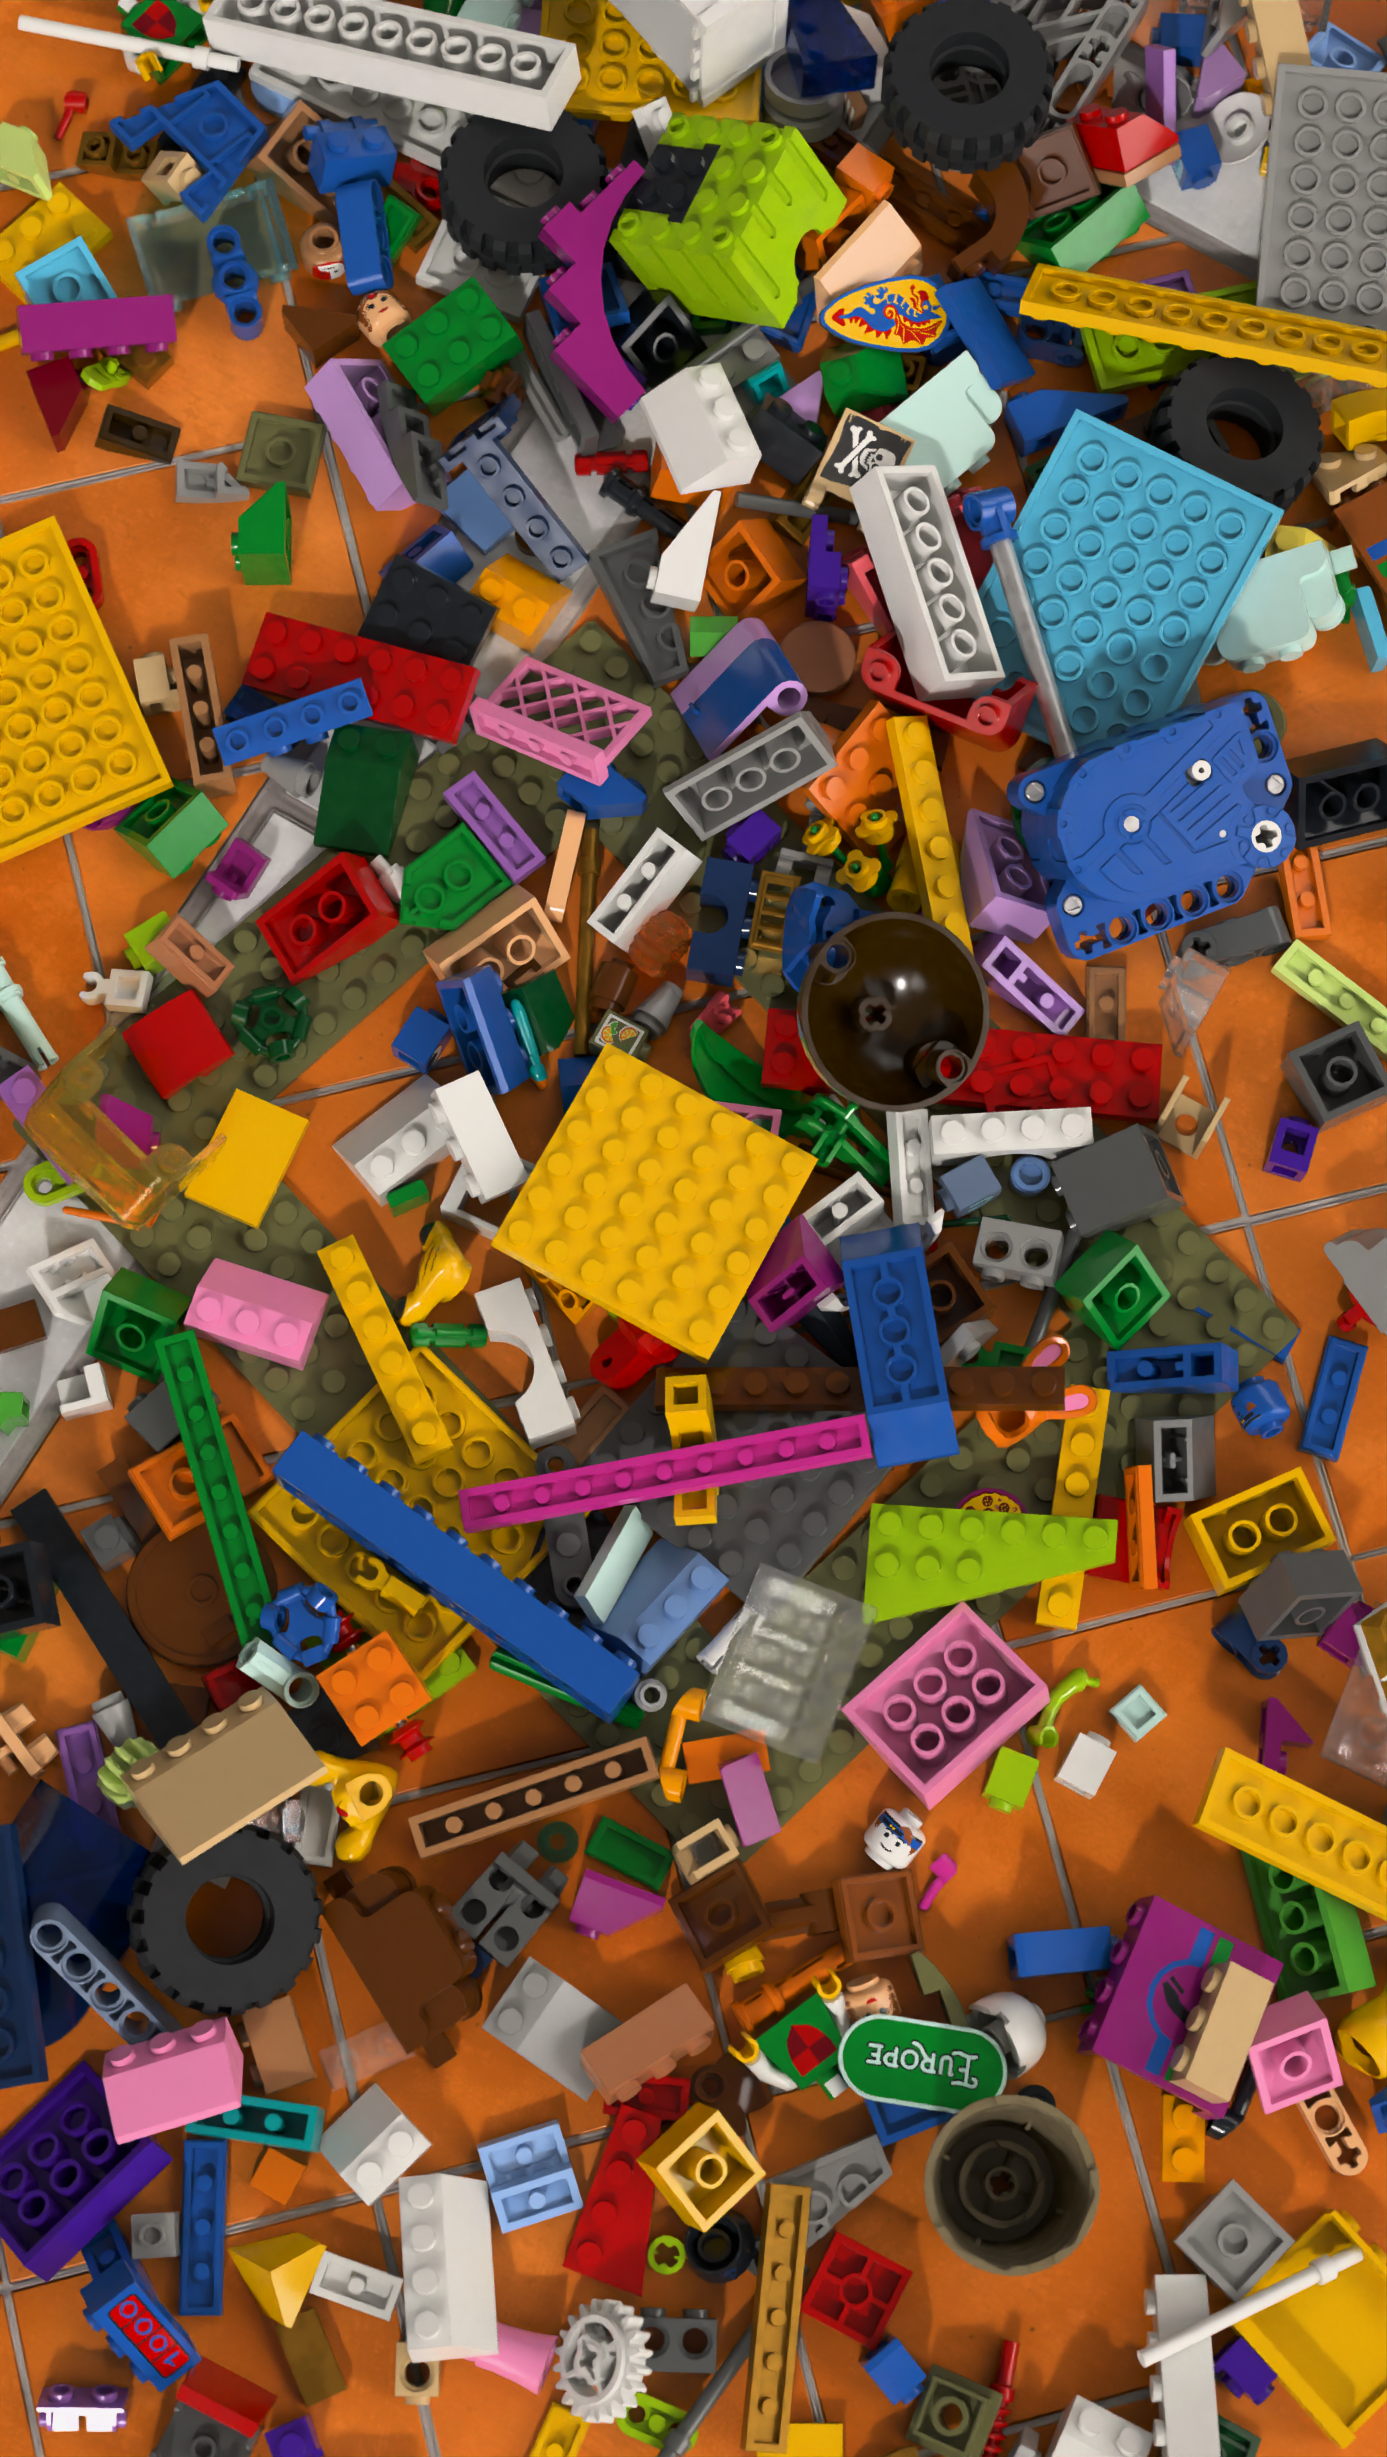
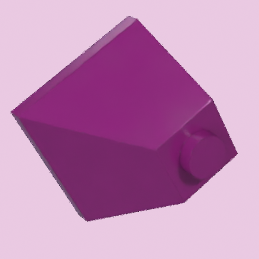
[569,1869,666,1941]

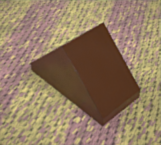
[282,305,361,368]

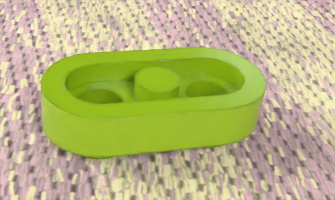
[23,1160,103,1207]
[616,2391,698,2453]

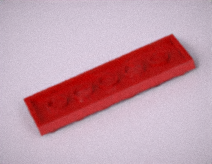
[241,612,481,746]

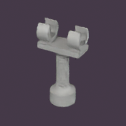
[775,797,834,886]

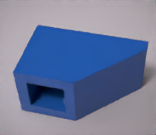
[557,762,648,820]

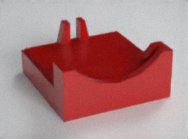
[1084,1494,1183,1591]
[800,2231,913,2351]

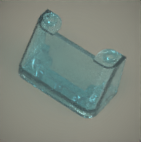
[125,178,299,312]

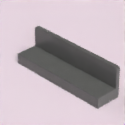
[523,309,623,458]

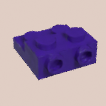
[805,514,848,622]

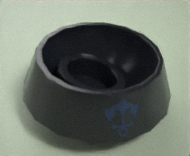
[685,2209,756,2284]

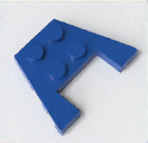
[109,80,268,223]

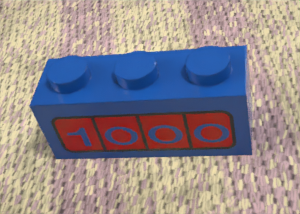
[80,2258,202,2393]

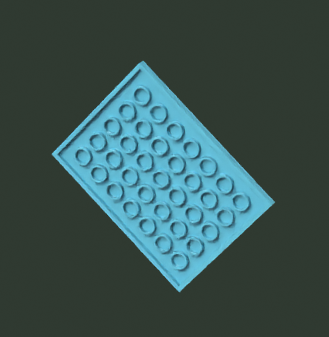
[975,408,1284,748]

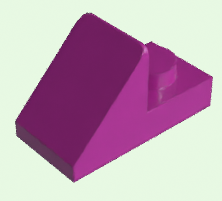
[1257,1697,1314,1776]

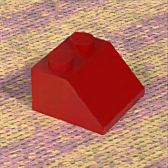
[1065,104,1179,172]

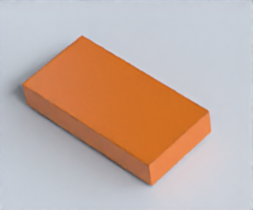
[682,1729,771,1785]

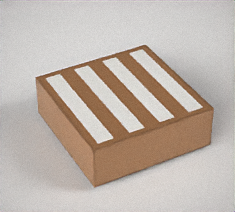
[842,77,868,132]

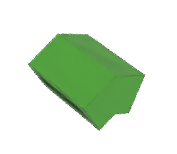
[689,616,738,657]
[0,1392,30,1436]

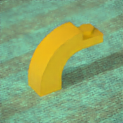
[1331,388,1387,451]
[665,1374,719,1526]

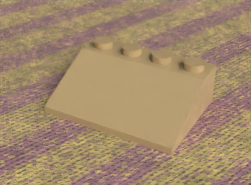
[120,1686,328,1865]

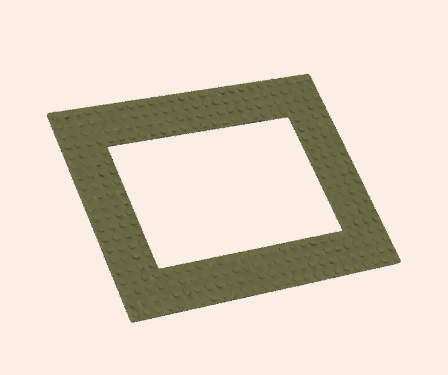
[13,621,1298,1875]

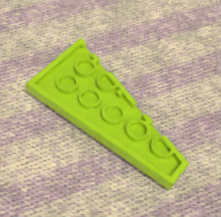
[862,1503,1118,1627]

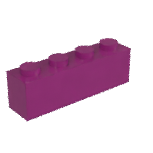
[16,294,177,362]

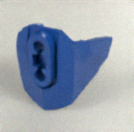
[782,881,877,993]

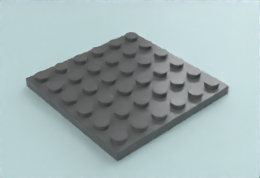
[581,1294,894,1621]

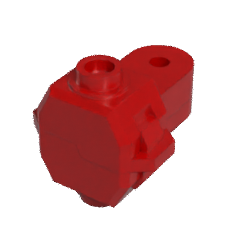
[589,1316,682,1392]

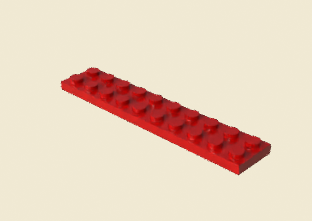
[761,1008,1163,1124]

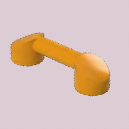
[658,1687,707,1803]

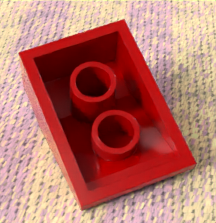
[255,852,399,986]

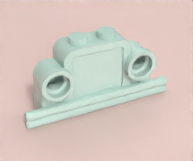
[879,350,1002,497]
[1203,540,1358,673]

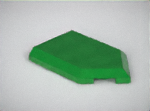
[399,823,513,931]

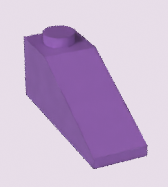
[973,933,1086,1035]

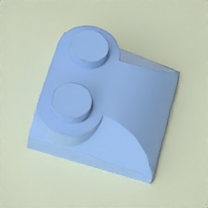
[1308,21,1387,72]

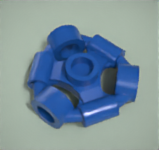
[260,1582,341,1667]

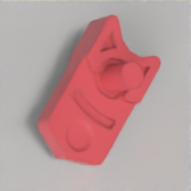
[689,990,742,1035]

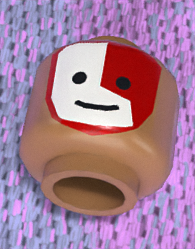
[300,223,345,280]

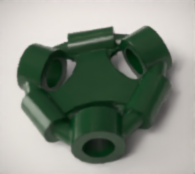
[231,983,313,1063]

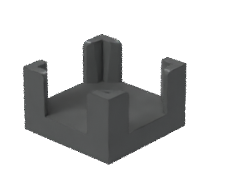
[149,2400,265,2457]

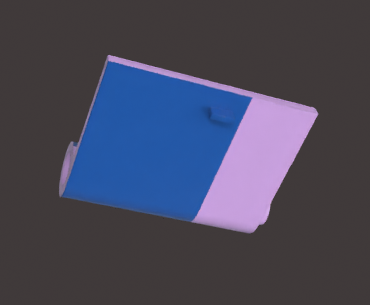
[670,618,808,761]

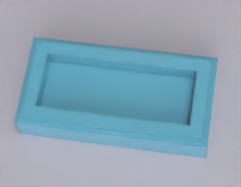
[1350,586,1387,673]

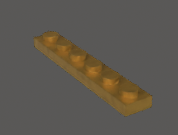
[740,2182,812,2454]

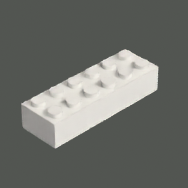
[849,465,1005,701]

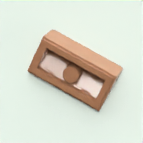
[145,913,235,1001]

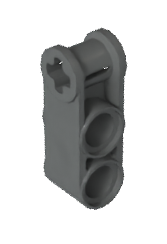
[1175,906,1292,977]

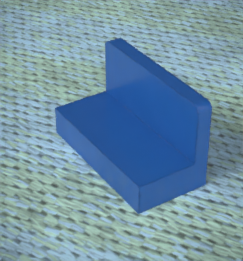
[378,524,474,583]

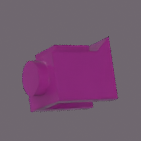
[1316,1601,1375,1672]

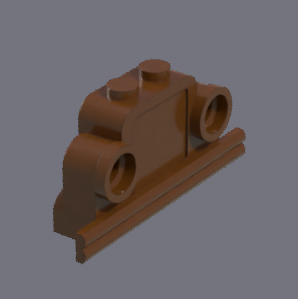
[322,1866,483,2069]

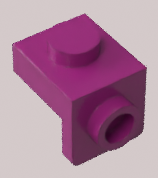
[204,837,272,901]

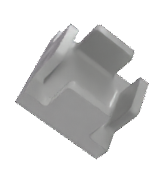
[1172,2179,1295,2303]

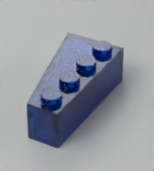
[785,0,878,98]

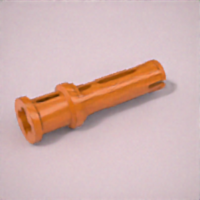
[730,1941,853,2036]

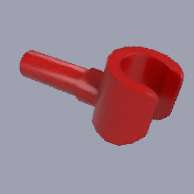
[53,90,89,141]

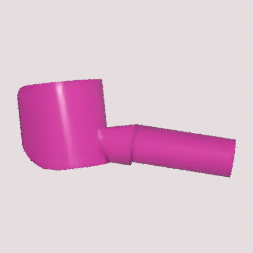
[918,1853,957,1911]

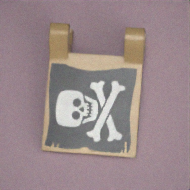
[801,407,916,534]

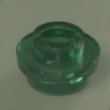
[537,1821,579,1864]

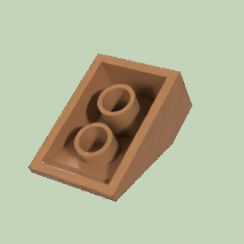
[246,99,339,226]

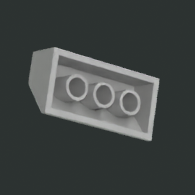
[662,711,838,842]

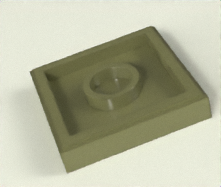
[235,410,327,499]

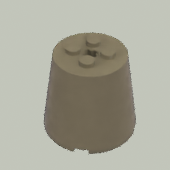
[924,2095,1100,2276]

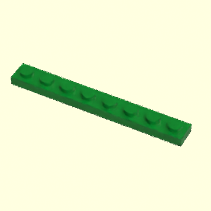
[154,1329,275,1649]

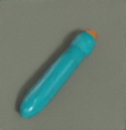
[510,999,547,1091]

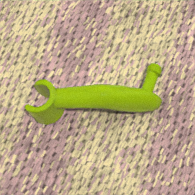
[1025,1667,1100,1748]

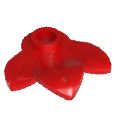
[392,158,441,213]

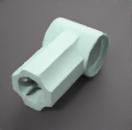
[236,1637,320,1709]

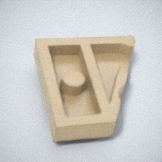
[1311,444,1387,506]

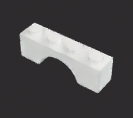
[928,1107,1094,1166]
[474,1277,581,1450]

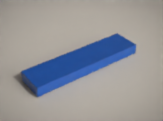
[179,2140,228,2316]

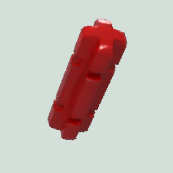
[574,450,649,476]

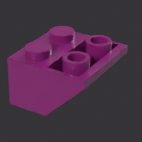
[747,1214,845,1333]

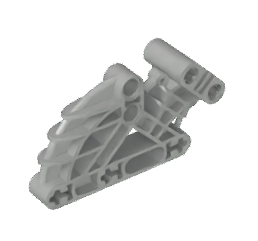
[932,0,1149,172]

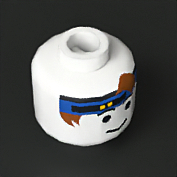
[864,1807,925,1871]

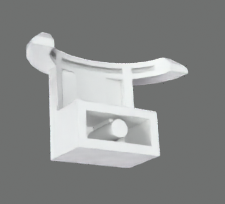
[803,1171,944,1312]

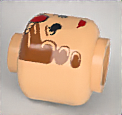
[355,290,411,347]
[843,1973,901,2026]

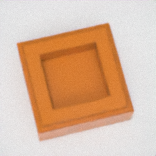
[249,2147,307,2206]

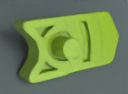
[80,357,132,391]

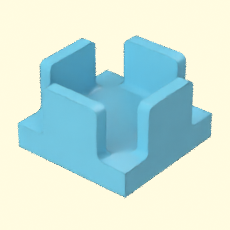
[15,235,118,305]

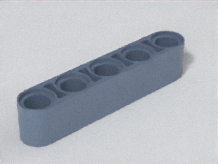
[30,1902,183,2045]

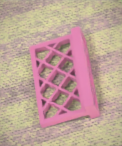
[469,656,652,786]

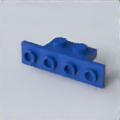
[212,678,373,766]

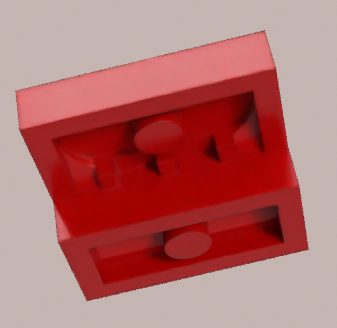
[121,989,235,1099]

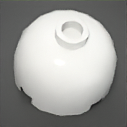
[966,1992,1046,2080]

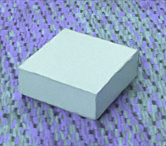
[1108,1684,1167,1743]

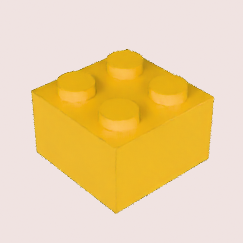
[636,2102,766,2233]

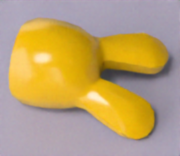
[1334,1982,1387,2079]

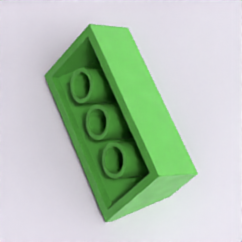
[1240,1850,1377,2001]

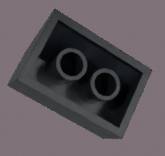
[1283,738,1387,850]

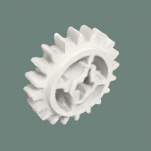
[553,2299,653,2424]

